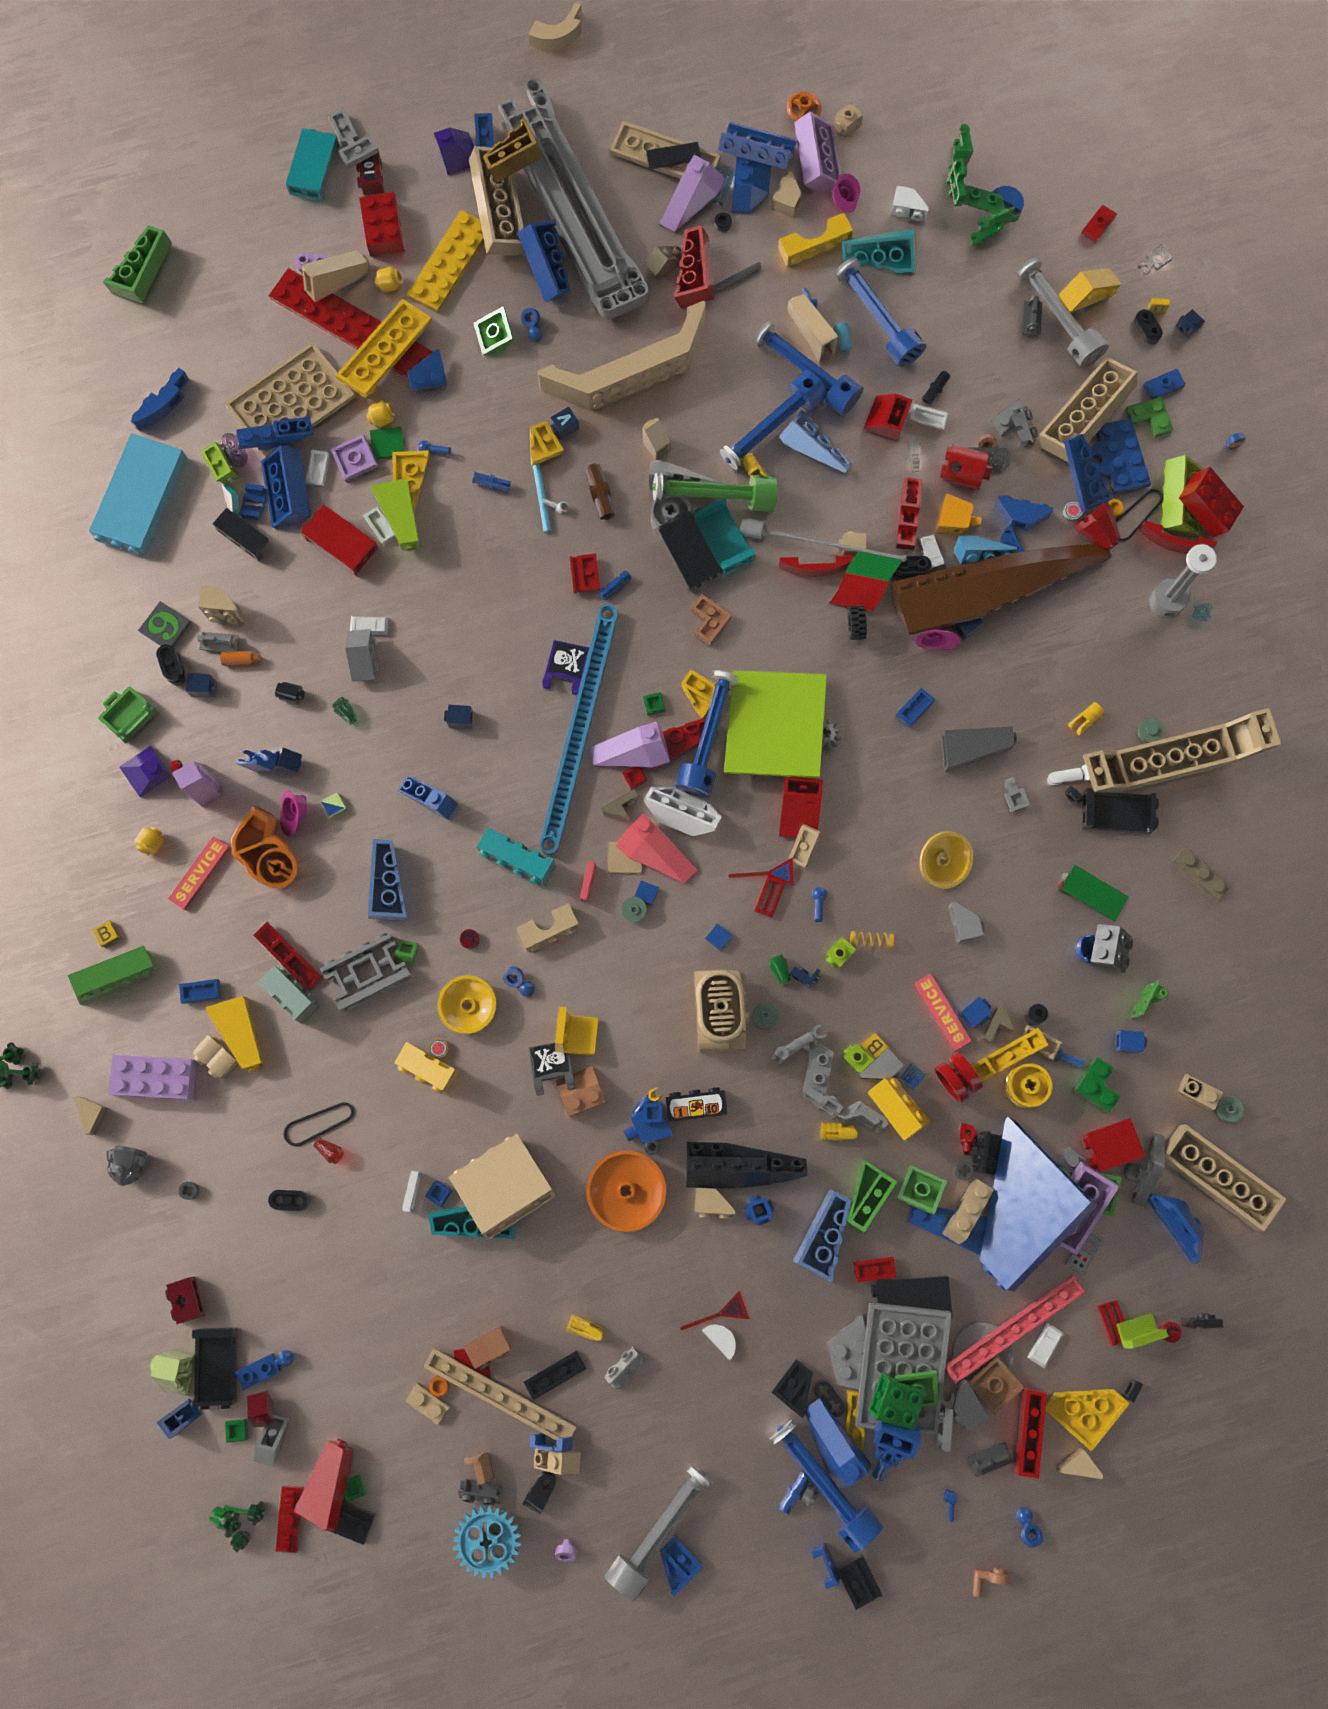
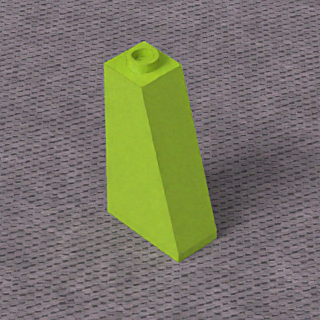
[371,479,420,551]

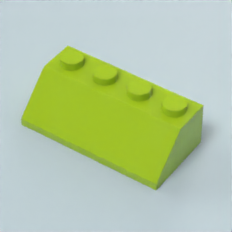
[1161,455,1204,538]

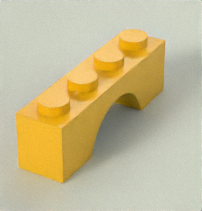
[778,212,853,266]

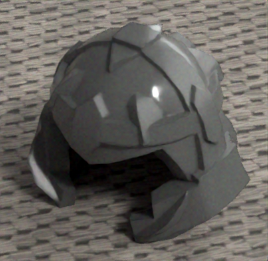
[107,1146,151,1186]

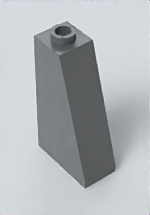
[942,726,1017,772]

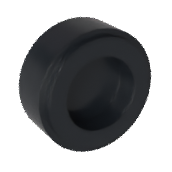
[714,212,732,232]
[1065,786,1084,805]

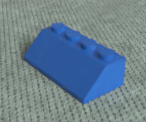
[261,445,311,529]

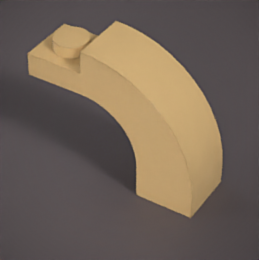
[528,2,584,51]

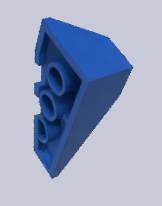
[805,1397,872,1490]

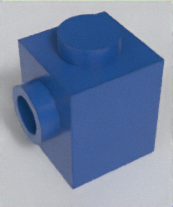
[959,997,992,1029]
[1115,1030,1147,1053]

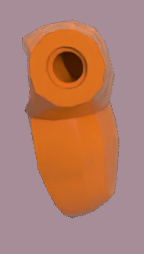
[231,806,298,889]

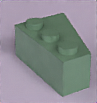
[258,965,319,1024]

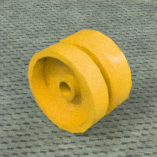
[1004,1063,1053,1109]

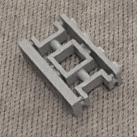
[320,933,413,1012]

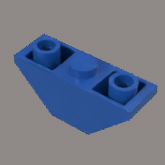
[995,495,1053,531]

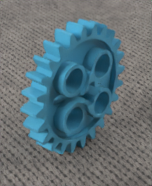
[453,1505,521,1578]

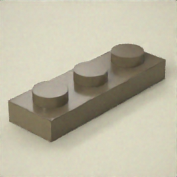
[1173,847,1231,901]

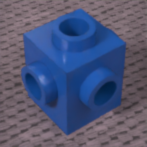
[744,1195,775,1226]

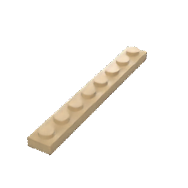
[423,1348,577,1441]

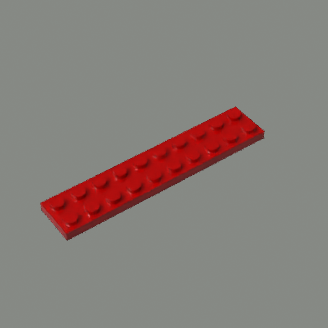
[268,268,434,379]

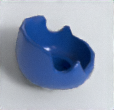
[1076,934,1095,964]

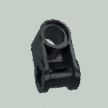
[522,1471,556,1514]

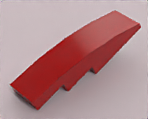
[896,477,922,550]
[253,921,322,991]

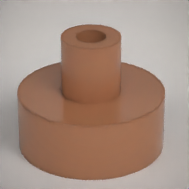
[978,434,997,448]

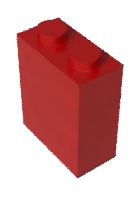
[1081,1118,1145,1172]

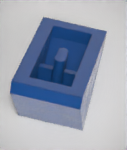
[157,1398,202,1439]

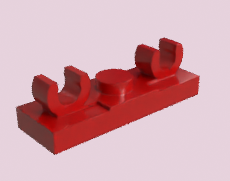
[275,1485,304,1553]

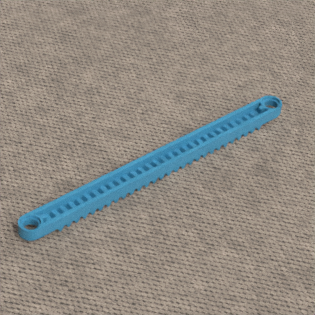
[540,604,618,855]

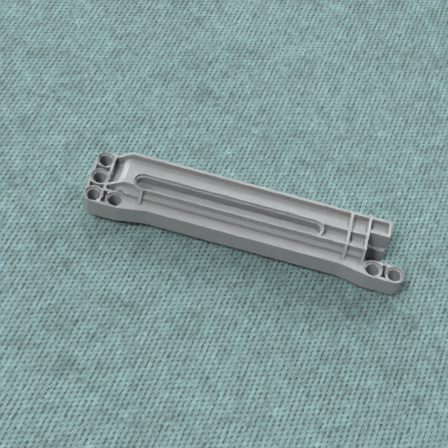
[498,78,649,320]

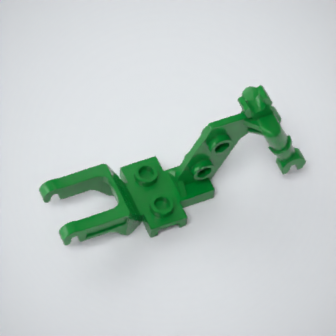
[946,124,1020,247]

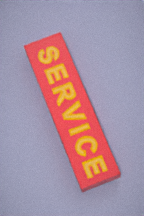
[168,836,230,910]
[914,974,971,1051]

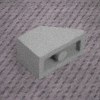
[949,902,985,943]
[858,1048,904,1080]
[254,1414,290,1467]

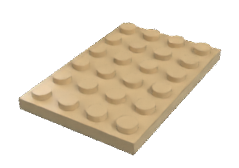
[224,341,356,457]

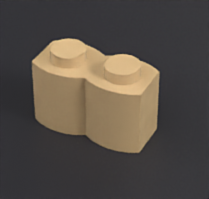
[192,1035,238,1079]

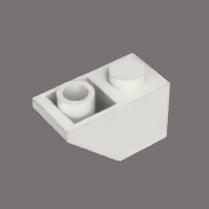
[891,186,929,221]

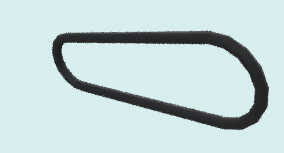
[1115,489,1163,541]
[283,1102,354,1146]

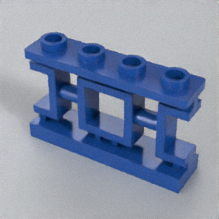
[718,121,797,169]

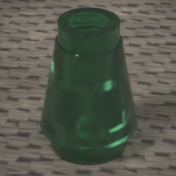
[332,697,359,725]

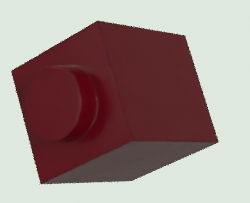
[247,1391,274,1428]

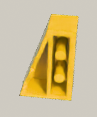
[1058,268,1121,313]
[394,1042,460,1094]
[867,1076,932,1141]

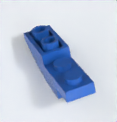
[130,367,189,431]
[236,416,314,450]

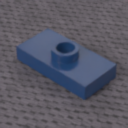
[1144,369,1185,400]
[896,688,935,728]
[179,979,221,1004]

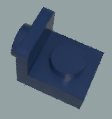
[1175,309,1205,338]
[789,966,821,988]

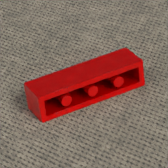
[1014,1388,1047,1479]

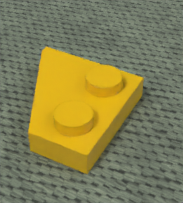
[530,421,564,466]
[681,669,715,719]

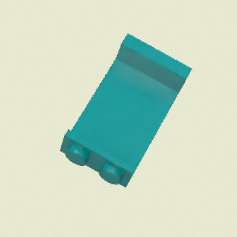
[286,128,340,201]
[692,499,756,576]

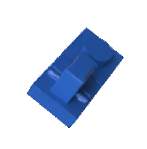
[474,113,494,148]

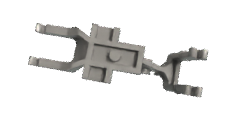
[770,1024,888,1132]

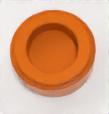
[429,1376,450,1397]

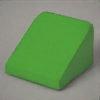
[394,940,418,966]

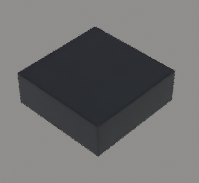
[1122,1379,1143,1403]

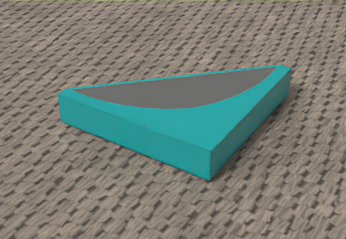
[222,484,240,517]

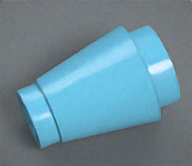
[833,322,852,352]

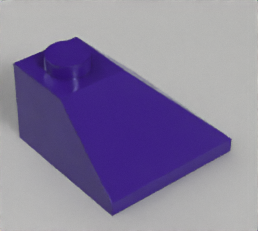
[434,127,474,175]
[119,746,172,797]

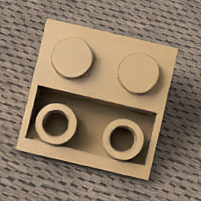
[198,586,245,625]

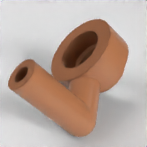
[973,1567,1010,1597]

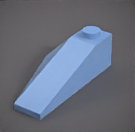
[779,410,851,473]

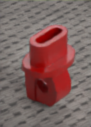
[960,1123,976,1156]

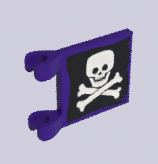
[542,640,589,695]

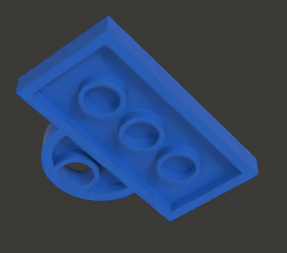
[1090,418,1151,494]

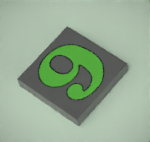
[138,601,192,647]

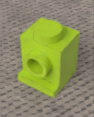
[825,937,856,969]
[842,1043,874,1075]

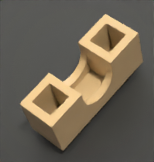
[516,903,579,952]
[942,1179,994,1245]

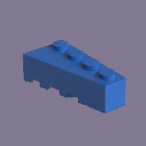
[517,219,570,302]

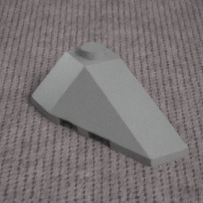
[649,460,723,490]

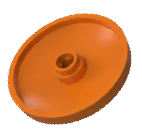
[586,1150,666,1232]

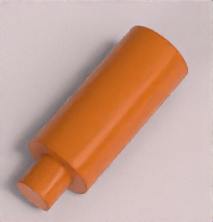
[221,651,260,666]

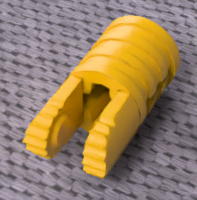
[740,452,769,478]
[1068,702,1105,735]
[821,1122,858,1141]
[566,1314,605,1341]

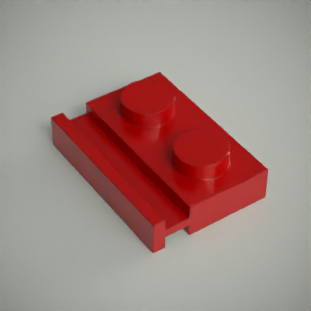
[569,553,601,594]

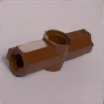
[585,463,615,520]

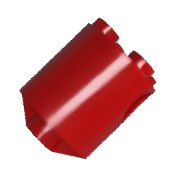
[940,445,993,489]

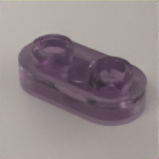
[221,433,248,467]

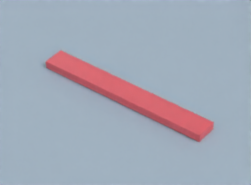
[945,1275,1086,1384]

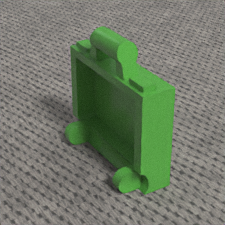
[98,686,158,744]

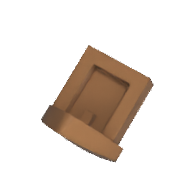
[464,1452,494,1485]

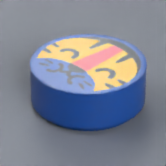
[1226,433,1246,449]

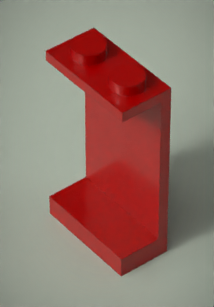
[301,504,379,576]

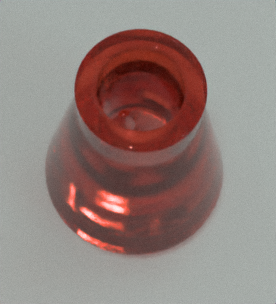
[313,1138,344,1164]

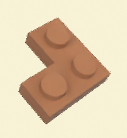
[691,594,732,646]

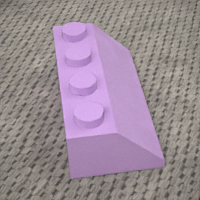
[794,112,841,191]

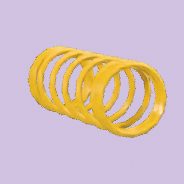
[850,931,894,948]

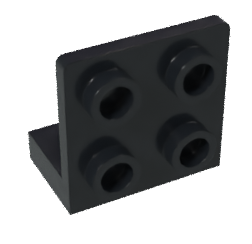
[972,1131,1002,1175]

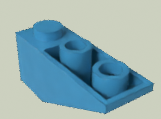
[954,536,1017,565]

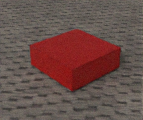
[622,766,648,790]

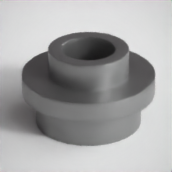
[802,1485,819,1506]

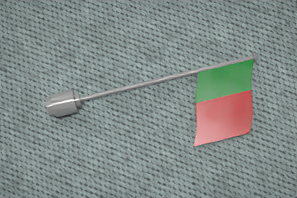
[740,518,907,612]

